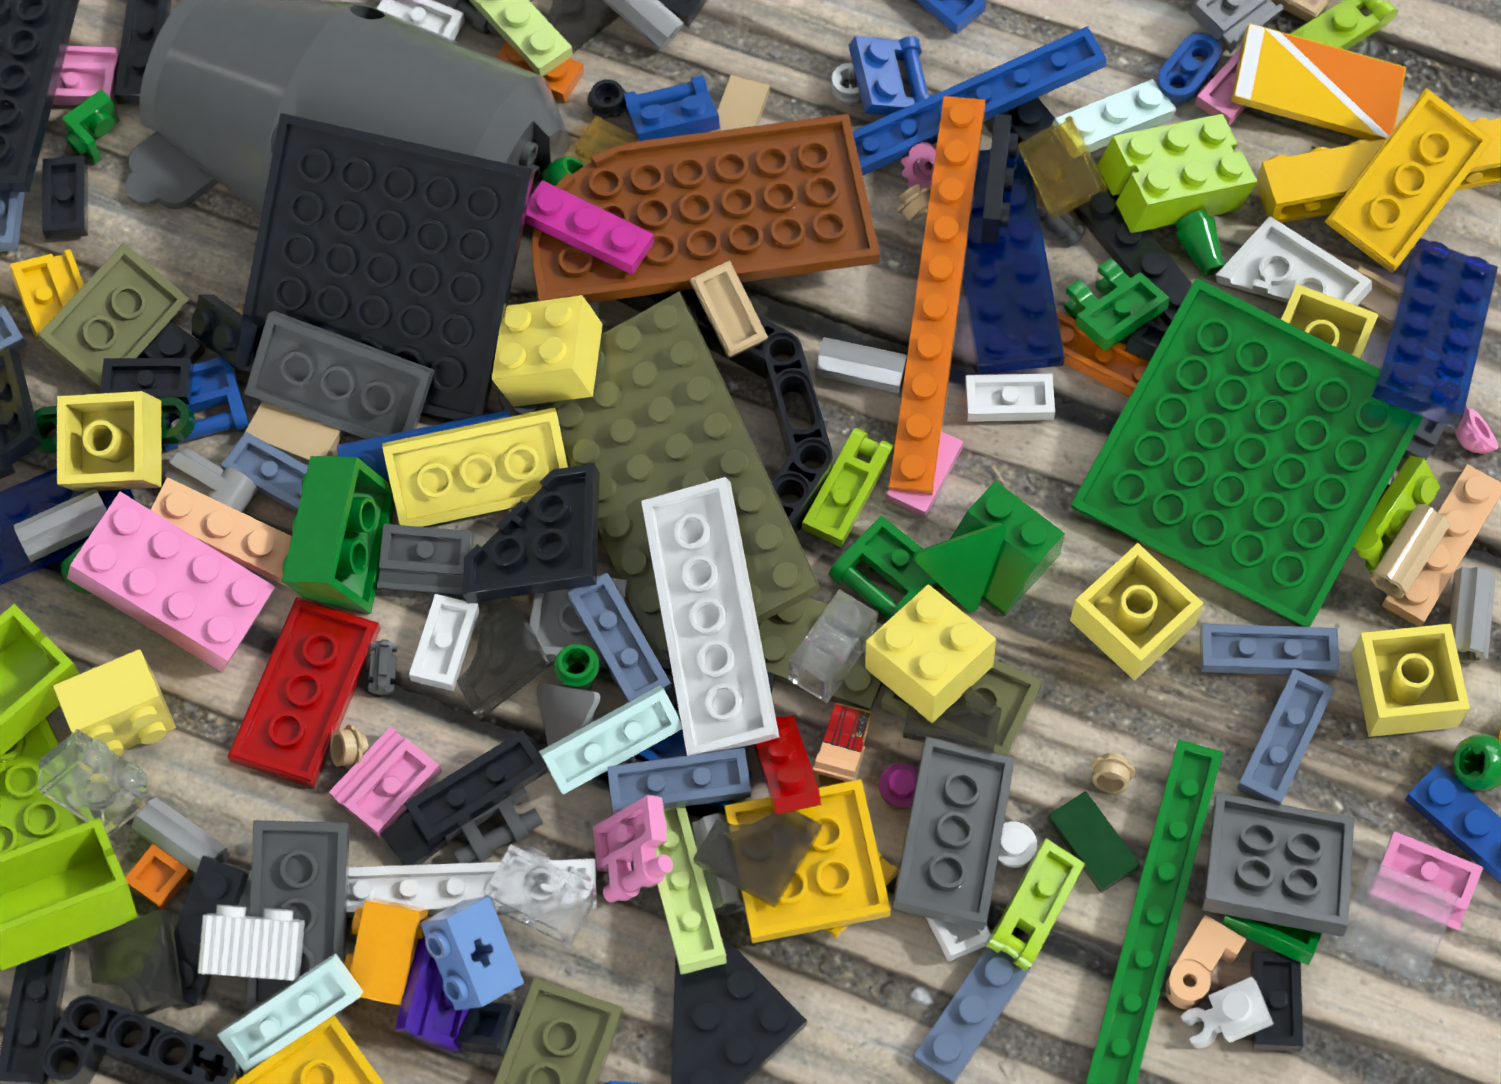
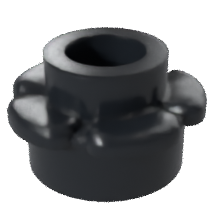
[587,79,626,119]

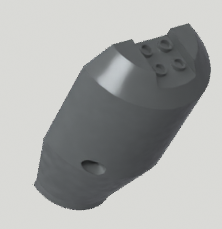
[139,0,570,215]

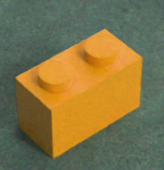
[344,898,429,1006]

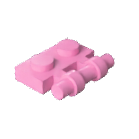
[593,795,673,903]

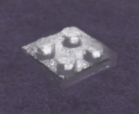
[1334,859,1459,983]

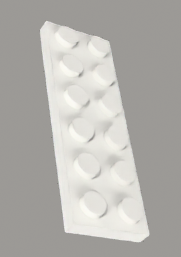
[641,477,779,756]

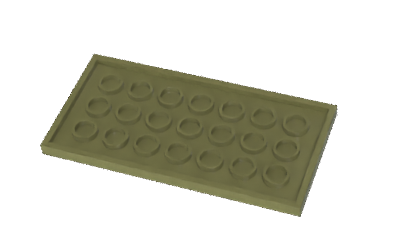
[544,292,822,661]

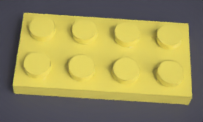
[382,408,568,527]

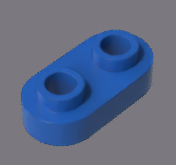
[1156,32,1222,104]

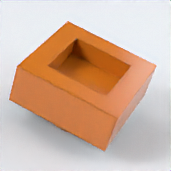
[125,844,192,911]

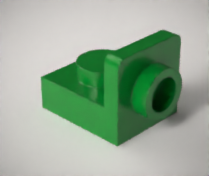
[62,89,120,164]

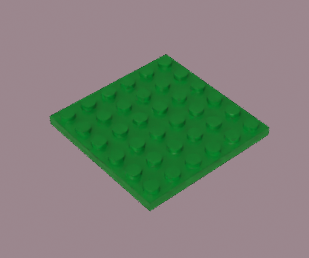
[1071,278,1435,627]

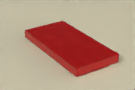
[227,597,381,789]

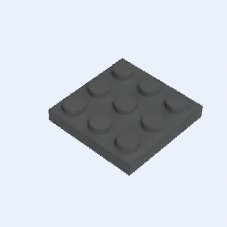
[1202,792,1354,937]

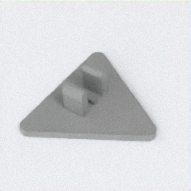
[537,683,600,746]

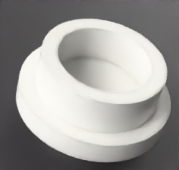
[998,822,1037,868]

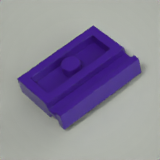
[394,938,470,1051]

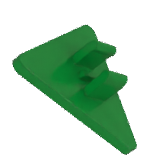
[913,523,1007,612]

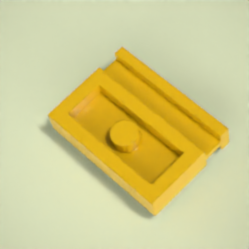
[10,249,84,342]

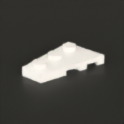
[1216,216,1372,306]

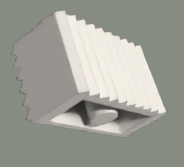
[198,905,305,980]

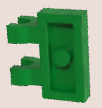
[1064,258,1170,351]

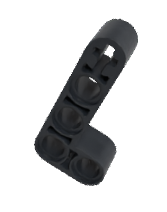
[42,995,243,1084]

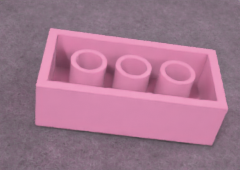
[67,492,275,672]

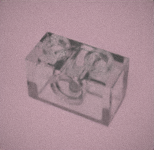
[789,589,878,703]
[39,729,148,836]
[484,845,597,947]

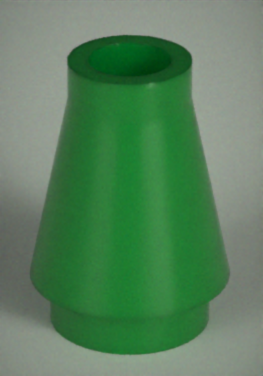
[1175,210,1225,276]
[554,644,599,691]

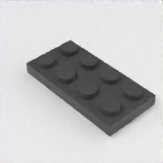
[244,311,435,439]
[891,736,1015,931]
[246,820,350,1013]

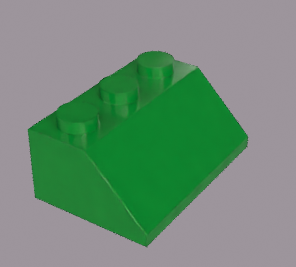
[281,456,395,614]

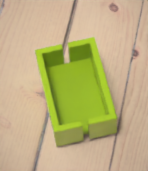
[1097,114,1257,233]
[0,604,80,757]
[0,818,138,971]

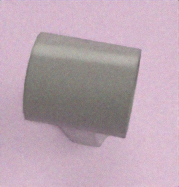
[164,447,258,512]

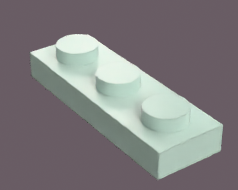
[1051,79,1176,159]
[539,685,682,795]
[217,953,363,1073]

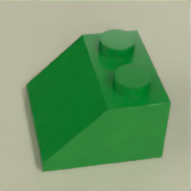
[949,480,1065,616]

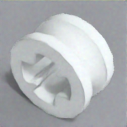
[831,63,862,105]

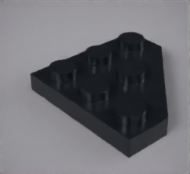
[462,463,600,604]
[671,931,807,1084]

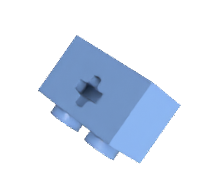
[420,896,524,1011]

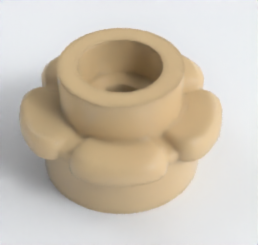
[897,184,931,222]
[330,725,368,770]
[1090,752,1136,794]

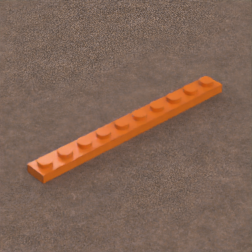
[889,96,986,495]

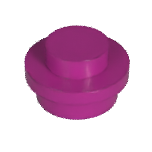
[879,763,918,809]

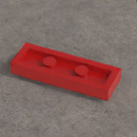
[753,715,821,815]

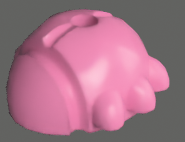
[901,142,936,189]
[1455,406,1498,454]

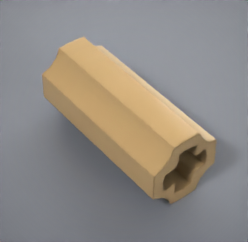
[1370,504,1450,599]

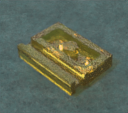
[1017,115,1108,220]

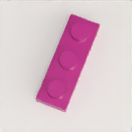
[524,180,654,275]

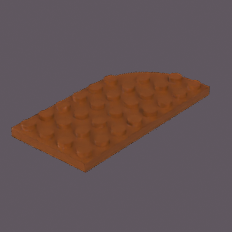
[532,114,880,303]

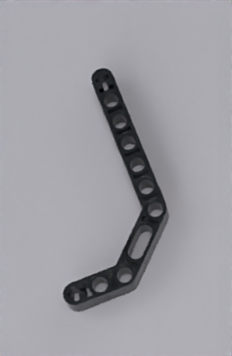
[616,289,833,534]

